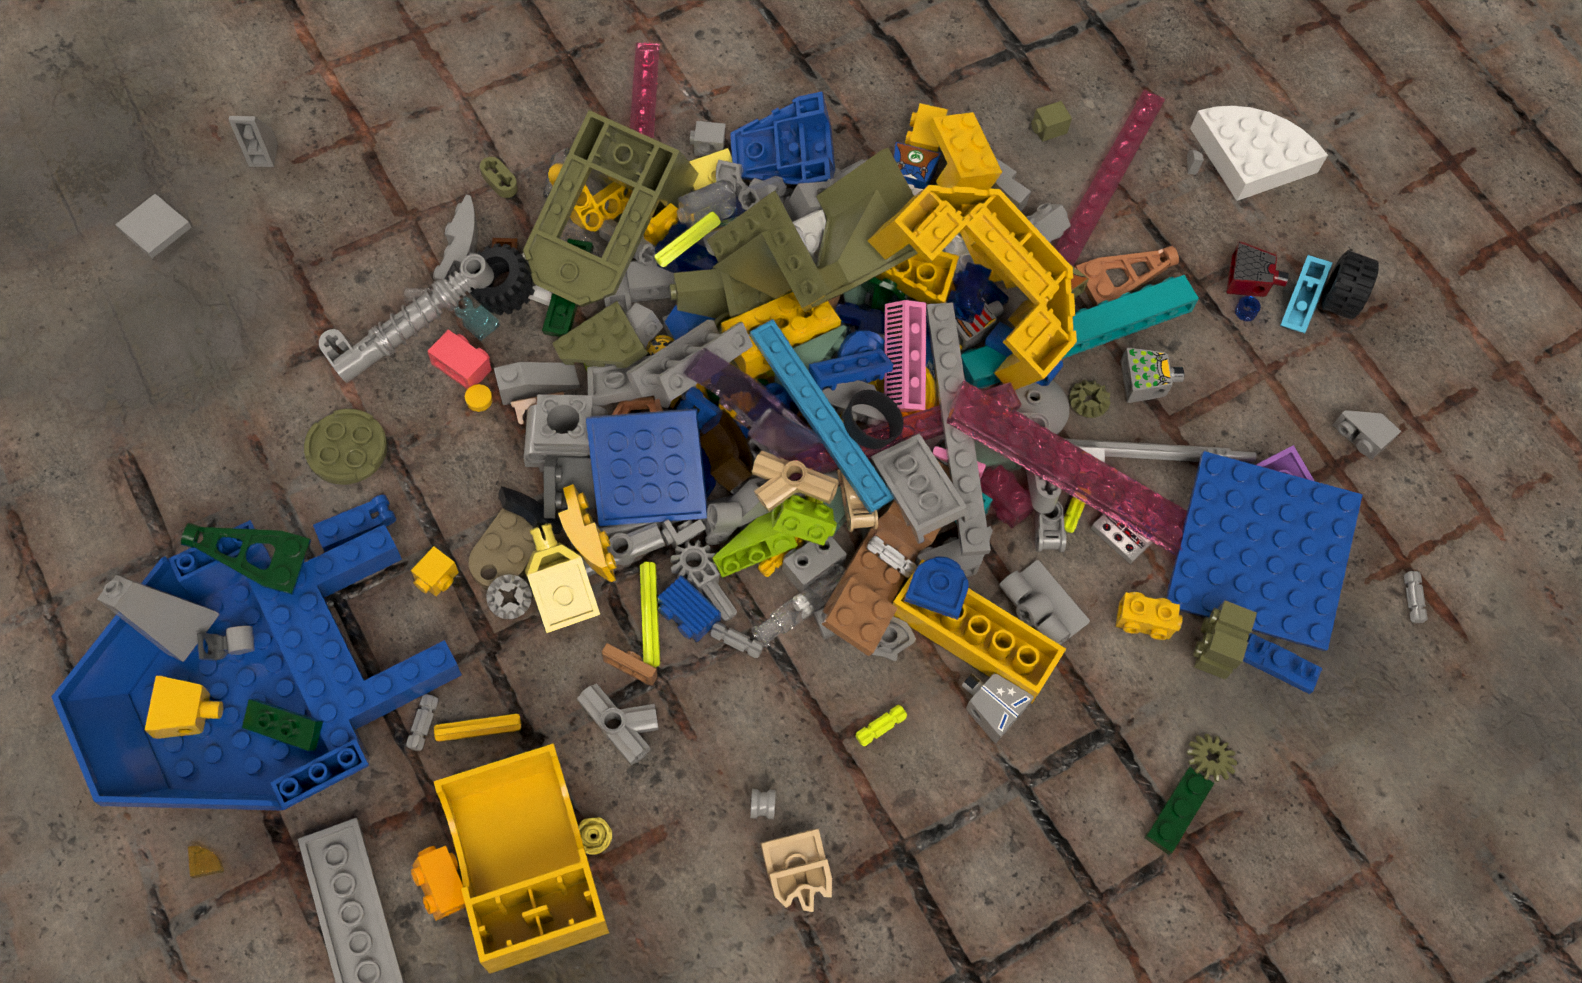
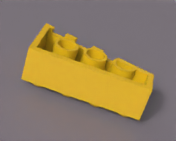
[876,251,959,306]

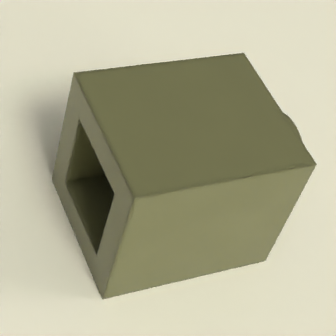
[1031,101,1072,142]

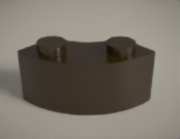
[700,409,754,491]

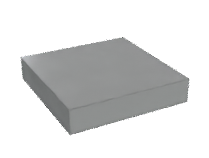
[115,194,192,259]

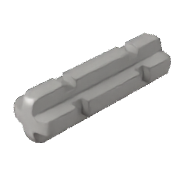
[866,536,917,578]
[1404,571,1428,623]
[710,622,763,658]
[406,694,439,751]

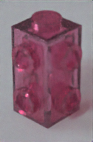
[980,465,1034,528]

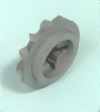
[486,574,532,619]

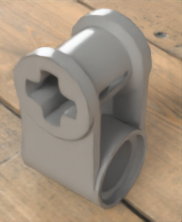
[1034,501,1066,552]
[699,502,742,545]

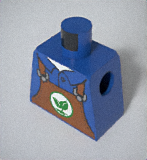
[893,142,941,189]

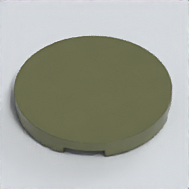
[304,409,387,485]

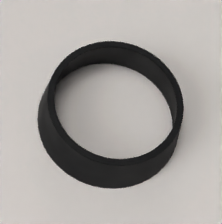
[843,390,903,449]

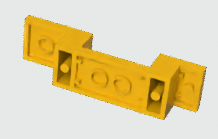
[929,112,1017,289]

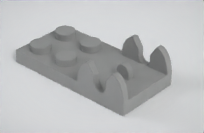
[587,355,696,408]
[871,434,970,544]

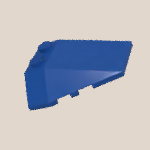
[730,92,836,185]

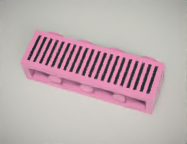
[884,300,926,412]

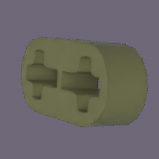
[480,157,518,198]

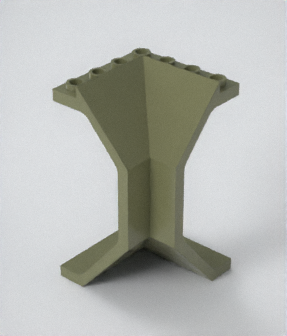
[707,148,918,312]

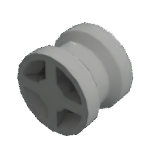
[750,789,776,820]

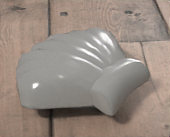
[872,617,916,661]

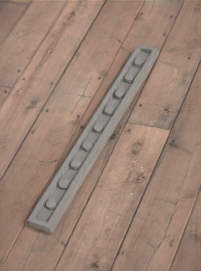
[926,302,991,556]

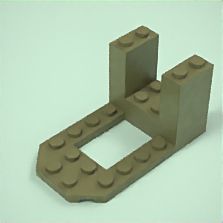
[523,110,699,307]

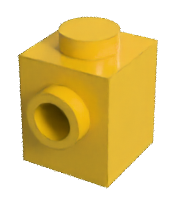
[411,546,459,596]

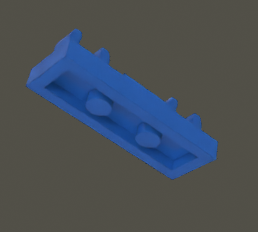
[808,349,893,392]
[1243,633,1322,694]

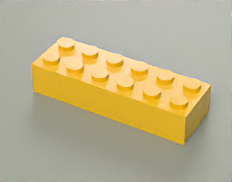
[893,559,1066,704]

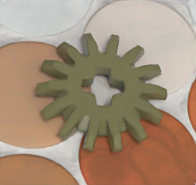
[1187,734,1237,782]

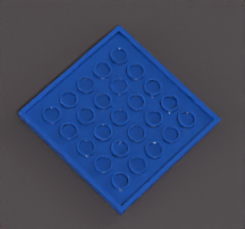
[1166,451,1363,651]

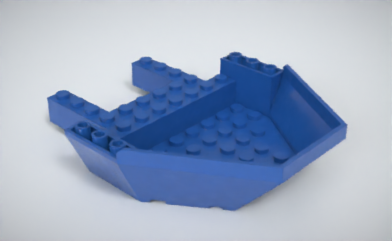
[51,520,462,810]

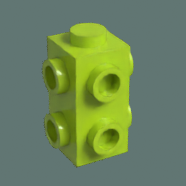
[771,495,837,546]

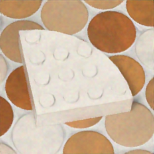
[1190,106,1328,201]

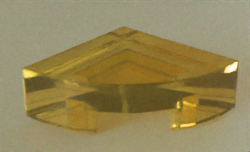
[188,846,224,878]

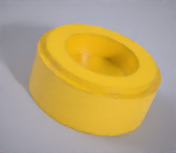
[465,384,492,412]

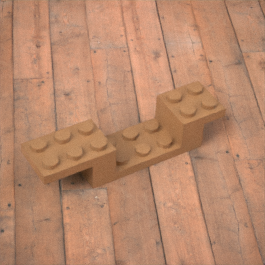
[822,460,951,656]

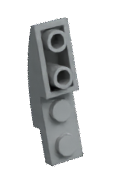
[433,194,478,281]

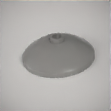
[992,380,1069,438]

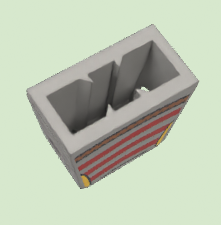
[946,294,1004,354]

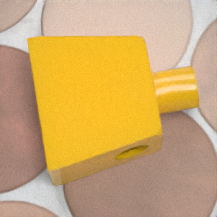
[145,676,223,739]

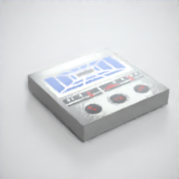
[1091,492,1168,565]

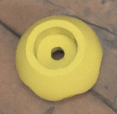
[578,817,612,855]

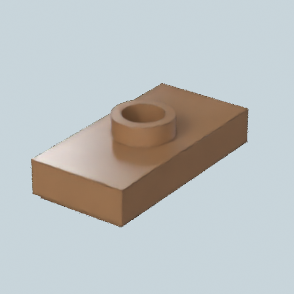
[602,643,657,686]

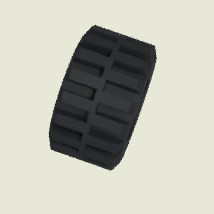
[470,243,536,315]
[1322,250,1379,320]

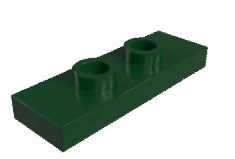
[242,699,323,751]

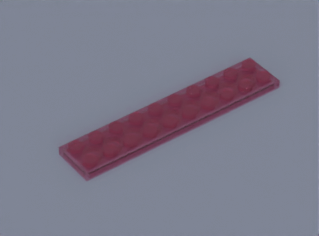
[946,380,1187,555]

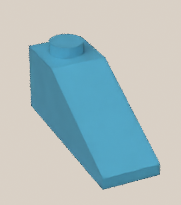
[1280,255,1333,334]

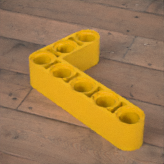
[548,163,633,231]

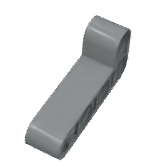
[995,412,1061,514]

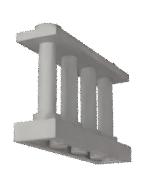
[626,320,753,401]

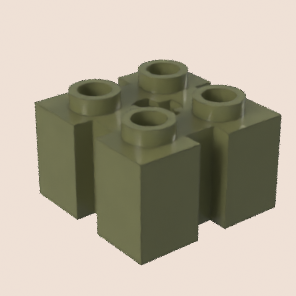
[1193,600,1257,680]

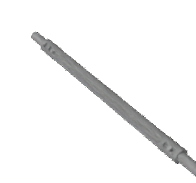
[973,436,1257,463]

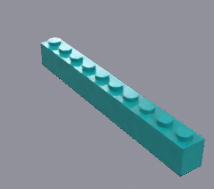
[961,275,1199,393]

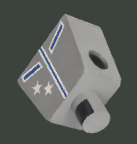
[962,673,1034,743]

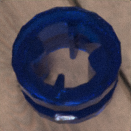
[1235,296,1261,321]

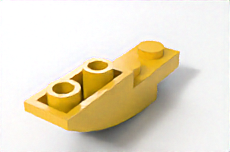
[558,484,617,582]

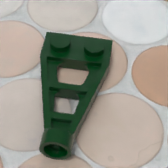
[181,523,311,595]

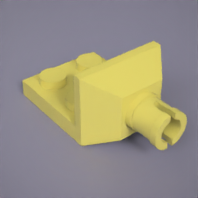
[525,523,600,633]

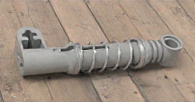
[319,254,494,383]

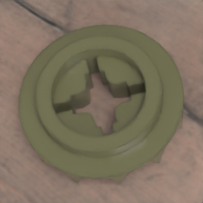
[1069,379,1111,418]

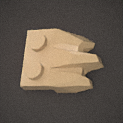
[760,828,832,912]

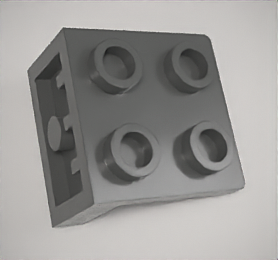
[544,455,597,518]

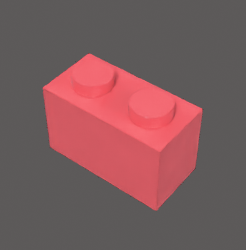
[427,329,491,389]

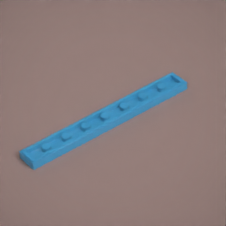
[749,319,894,514]

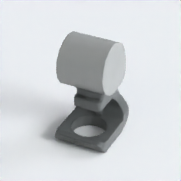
[197,626,255,661]

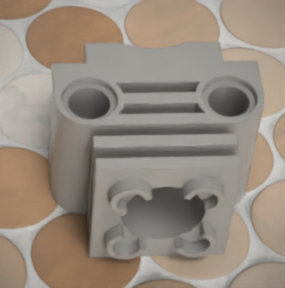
[524,394,608,472]

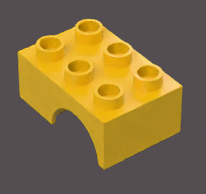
[434,744,609,974]

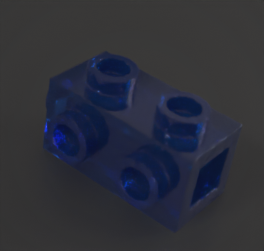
[947,262,993,324]

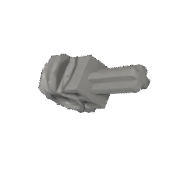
[671,540,737,621]

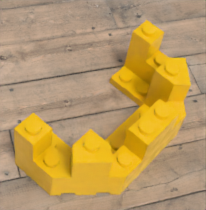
[868,185,1077,391]

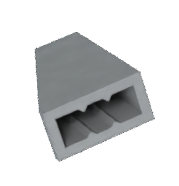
[97,575,220,662]

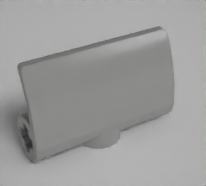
[999,560,1090,645]

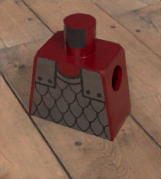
[1226,241,1289,297]

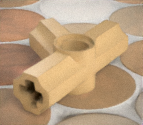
[752,450,839,512]

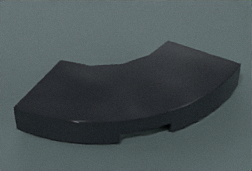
[498,486,563,534]

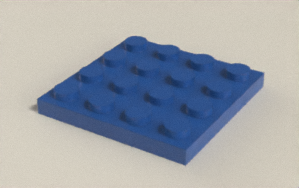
[586,408,707,526]

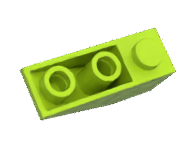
[713,512,798,578]

